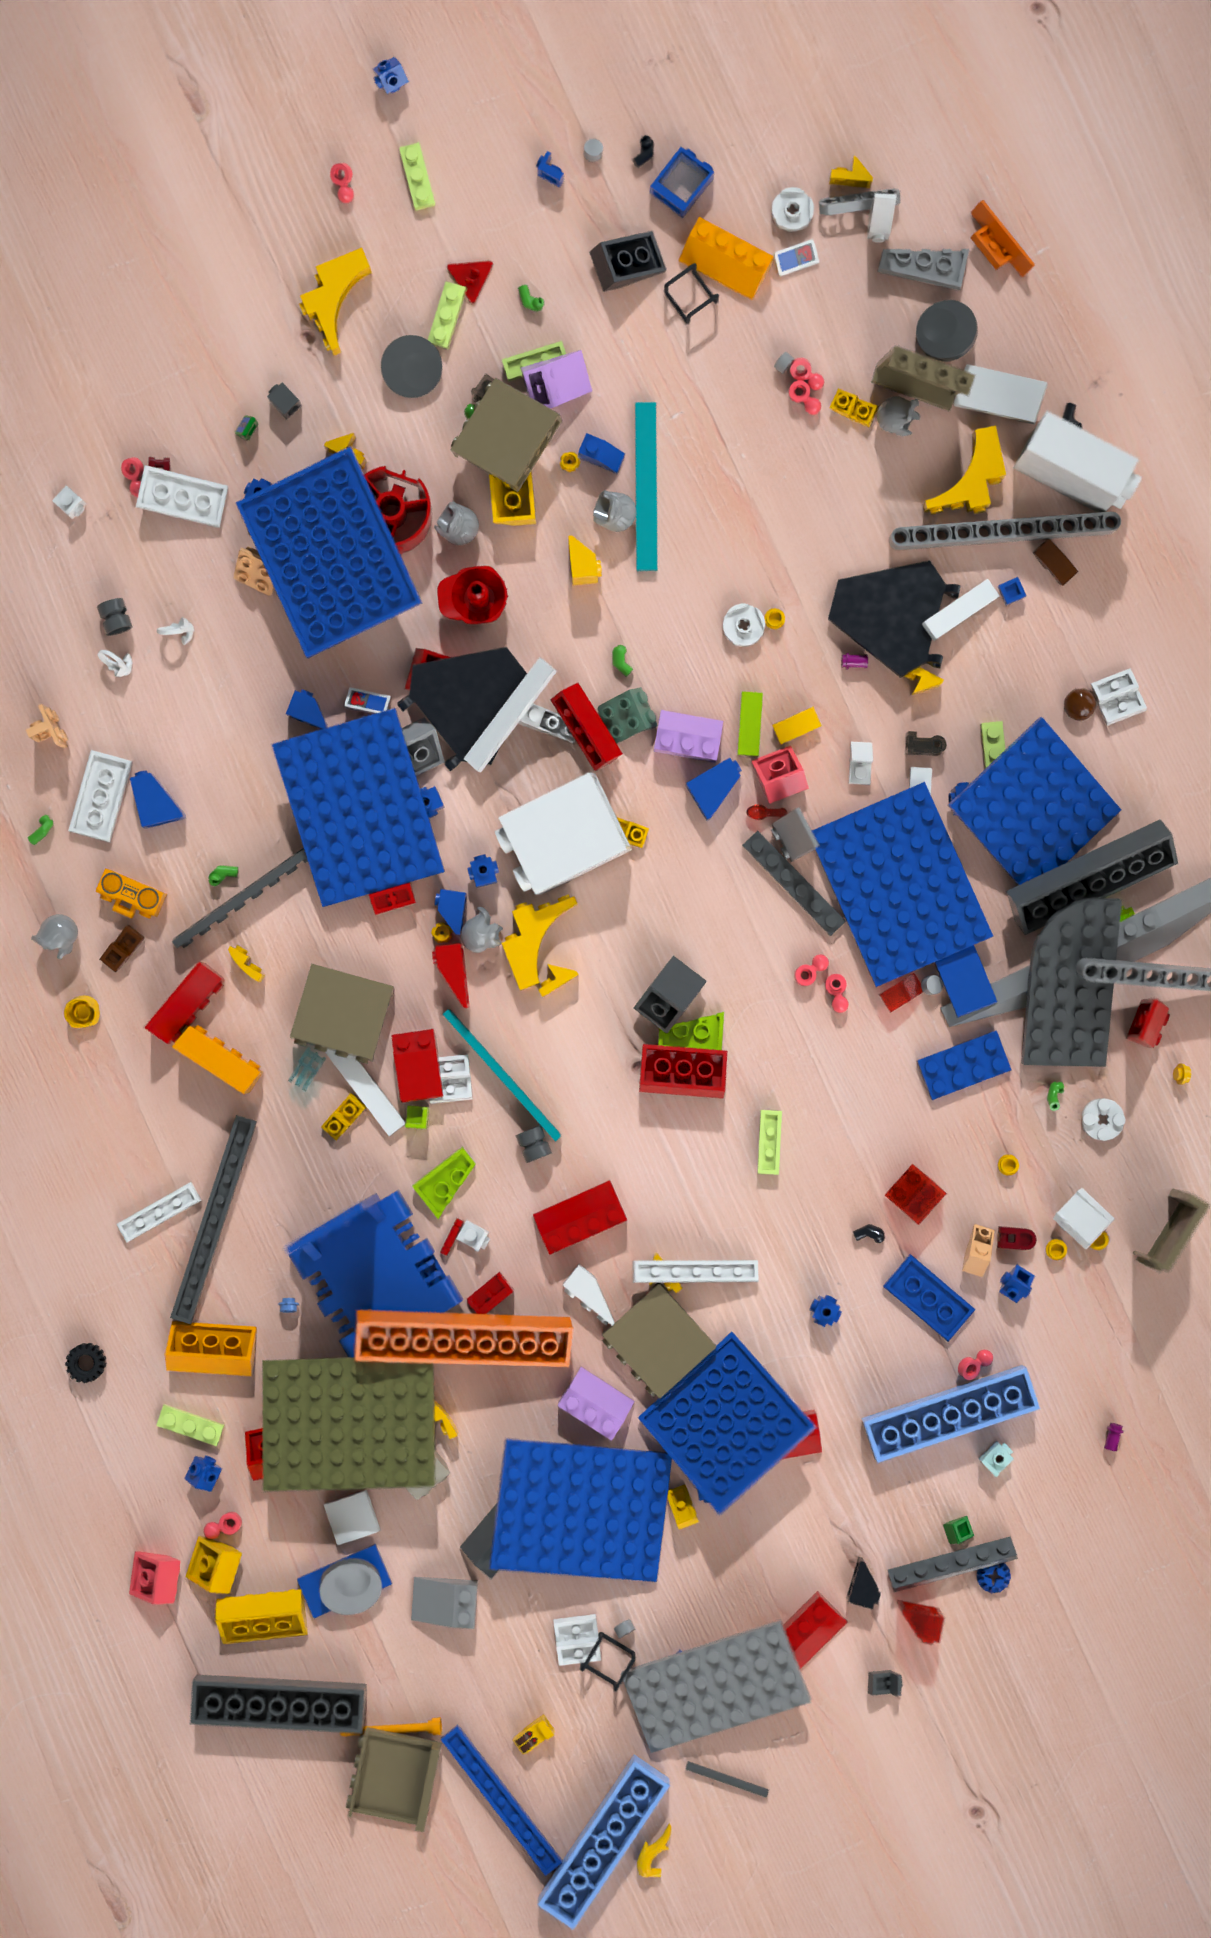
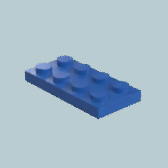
[916,1031,1012,1100]

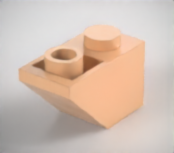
[962,1224,995,1277]

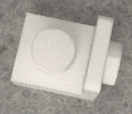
[52,485,86,519]
[456,1220,490,1252]

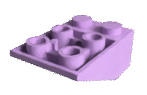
[521,350,592,408]

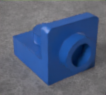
[536,151,564,187]

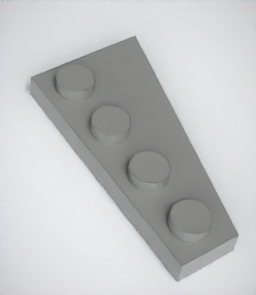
[878,249,969,291]

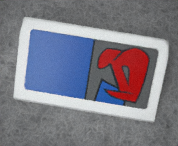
[773,239,819,277]
[344,687,391,714]

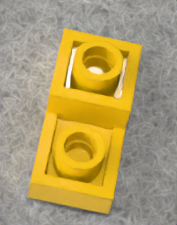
[829,388,878,428]
[772,706,822,744]
[617,817,649,848]
[228,945,265,982]
[321,1093,367,1141]
[434,1400,459,1439]

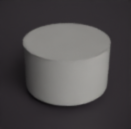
[584,139,603,162]
[774,352,794,374]
[921,975,943,995]
[614,1619,635,1639]

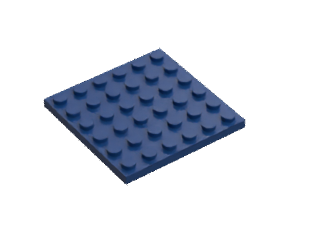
[948,717,1121,885]
[638,1332,816,1515]

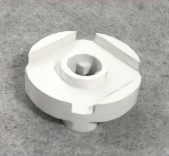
[771,187,814,232]
[723,603,765,647]
[1081,1098,1126,1141]

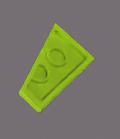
[658,1012,724,1050]
[412,1146,476,1219]

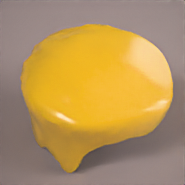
[64,995,100,1028]

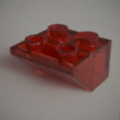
[884,1164,947,1225]

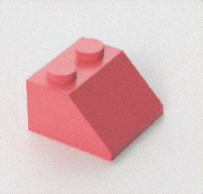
[752,745,809,804]
[129,1551,180,1605]

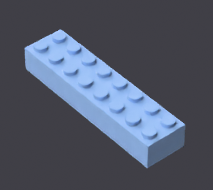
[861,1365,1040,1463]
[538,1754,670,1929]

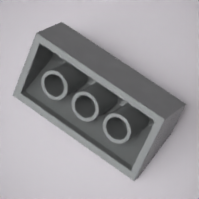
[460,1503,499,1579]

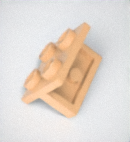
[233,546,274,596]
[26,704,68,749]

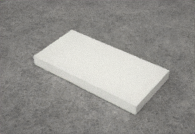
[954,364,1048,425]
[136,465,228,528]
[68,750,133,843]

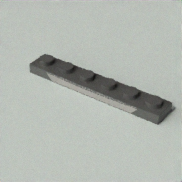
[742,830,846,936]
[888,1536,1018,1592]

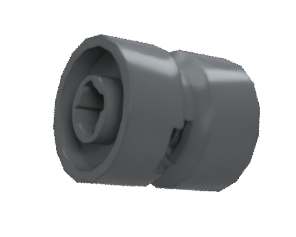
[97,598,133,636]
[515,1125,552,1163]

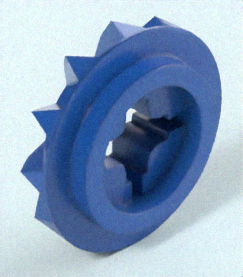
[977,1563,1011,1593]

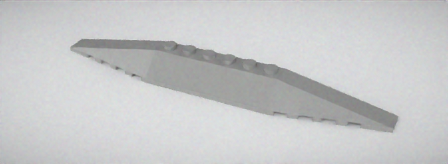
[940,878,1211,1027]

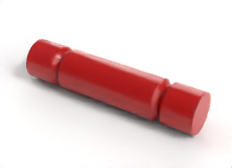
[440,1218,464,1256]

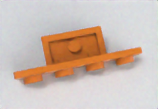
[970,200,1035,277]

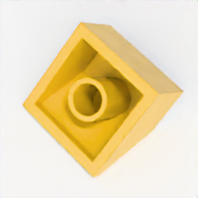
[568,535,602,586]
[185,1536,242,1594]

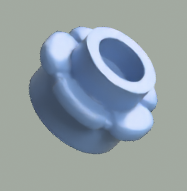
[278,1298,299,1313]

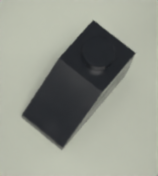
[846,1556,881,1610]

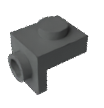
[868,1670,903,1697]

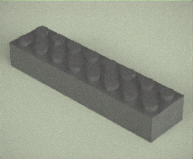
[1006,819,1178,935]
[190,1675,367,1733]

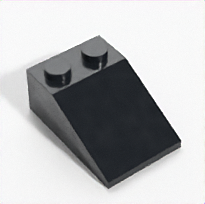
[589,231,667,292]

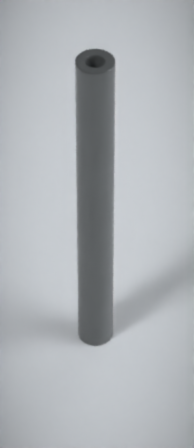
[685,1761,769,1798]

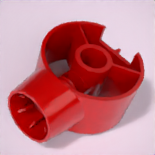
[364,466,432,555]

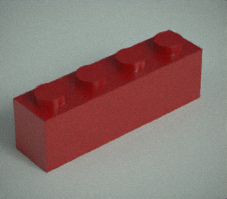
[550,683,623,771]

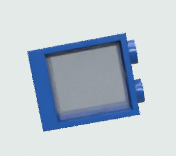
[650,147,714,218]

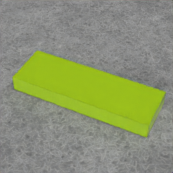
[737,691,763,757]

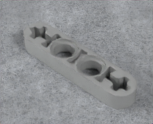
[819,189,900,215]

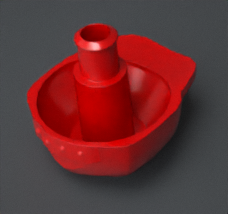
[437,566,509,625]

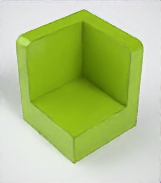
[405,1105,429,1129]

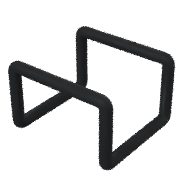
[664,263,719,324]
[580,1632,636,1691]

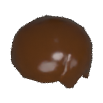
[1064,688,1096,721]

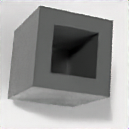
[267,382,302,420]

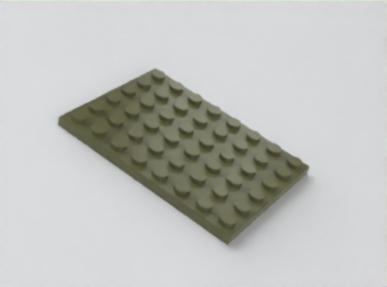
[262,1358,436,1491]

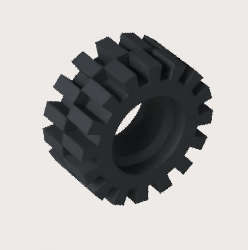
[65,1343,107,1383]

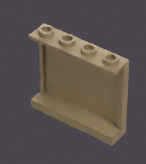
[871,345,975,411]
[450,378,563,492]
[290,964,394,1064]
[1133,1189,1210,1272]
[602,1283,716,1399]
[346,1727,442,1832]

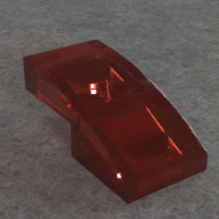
[879,973,923,1013]

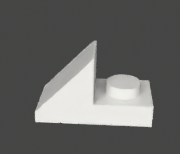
[849,742,873,785]

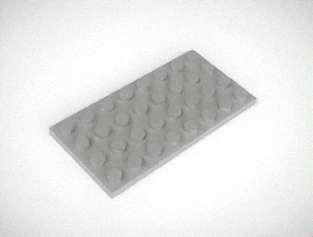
[621,1620,811,1753]

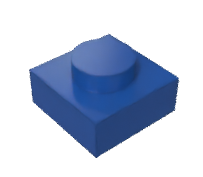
[998,577,1026,606]

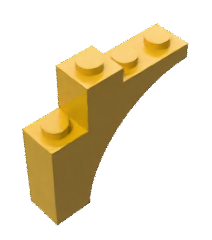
[299,248,372,356]
[923,425,1006,514]
[502,894,578,991]

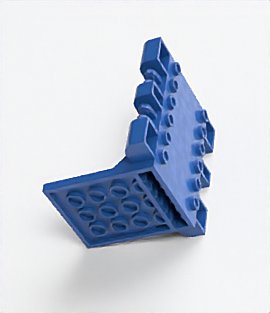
[285,1190,464,1358]

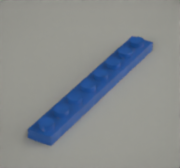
[441,1725,563,1876]

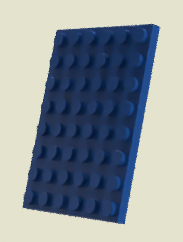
[235,447,423,658]
[271,708,445,907]
[812,782,993,987]
[489,1438,672,1582]

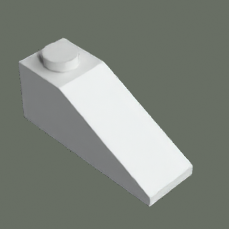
[867,193,896,243]

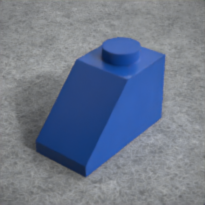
[578,433,625,474]
[286,689,328,729]
[435,889,467,936]

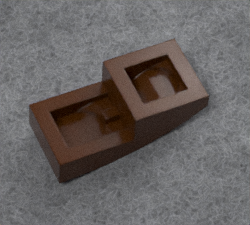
[1033,539,1079,586]
[99,925,145,973]

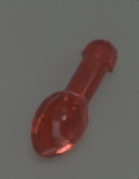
[746,804,788,820]

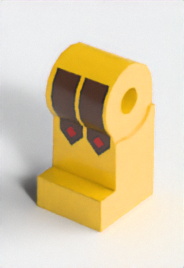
[512,1714,555,1755]

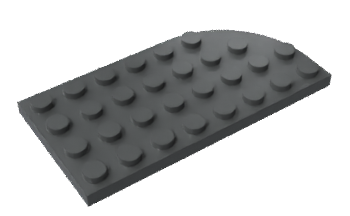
[1021,898,1122,1067]

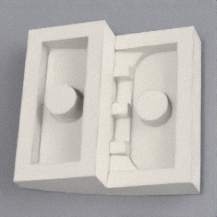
[1091,668,1147,726]
[430,1054,473,1104]
[324,1490,380,1545]
[554,1614,601,1666]

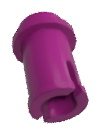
[841,653,868,670]
[1104,1423,1124,1451]

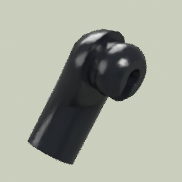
[632,135,654,168]
[1062,403,1082,429]
[853,1224,885,1243]

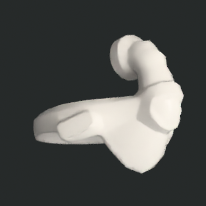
[157,617,194,645]
[97,650,133,677]

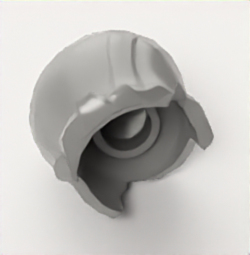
[877,396,920,437]
[593,490,636,532]
[434,501,479,545]
[461,907,503,953]
[31,914,78,959]

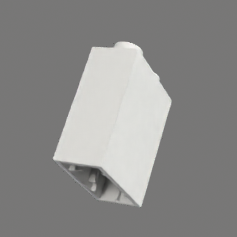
[1013,411,1142,513]
[495,772,632,895]

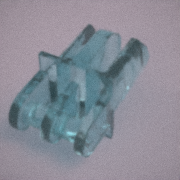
[288,1047,326,1092]

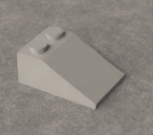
[771,808,819,862]
[411,1576,478,1629]

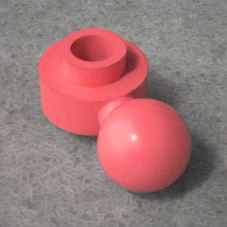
[330,163,354,203]
[790,358,824,390]
[788,380,821,415]
[121,457,144,497]
[794,954,829,986]
[825,974,849,1013]
[958,1350,993,1380]
[204,1512,242,1539]

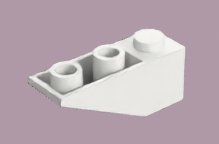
[518,704,575,743]
[563,1264,615,1326]

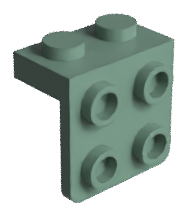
[598,687,658,744]

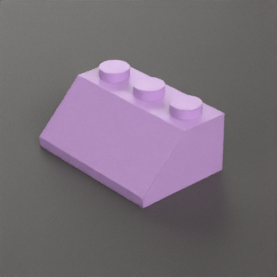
[654,710,723,763]
[558,1367,635,1441]

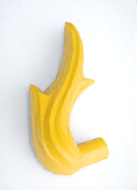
[637,1823,671,1878]

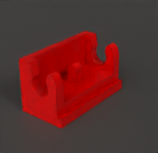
[369,882,416,915]
[467,1272,514,1314]

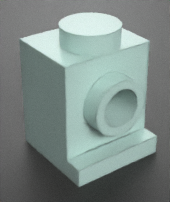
[978,1441,1014,1477]

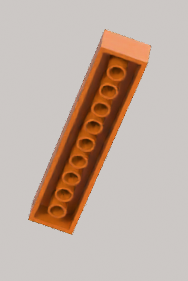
[354,1310,573,1367]

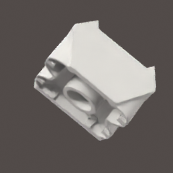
[1053,1188,1115,1249]

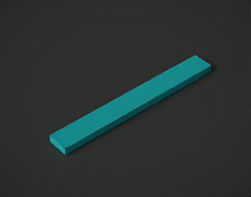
[635,402,658,571]
[443,1009,561,1142]

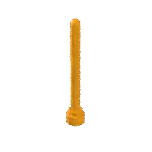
[339,1717,442,1737]

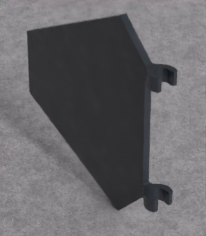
[828,560,961,678]
[397,647,527,771]

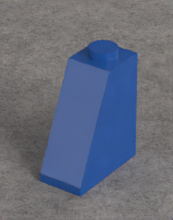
[686,758,742,821]
[130,771,186,829]

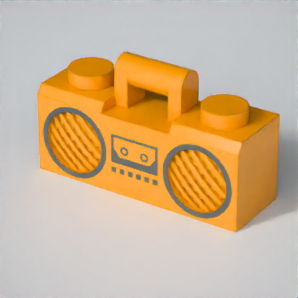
[96,868,167,919]

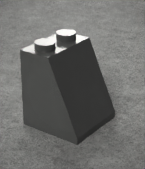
[634,955,707,1034]

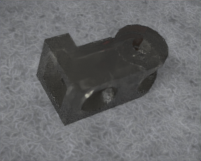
[905,731,947,756]

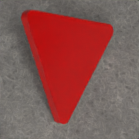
[447,261,493,304]

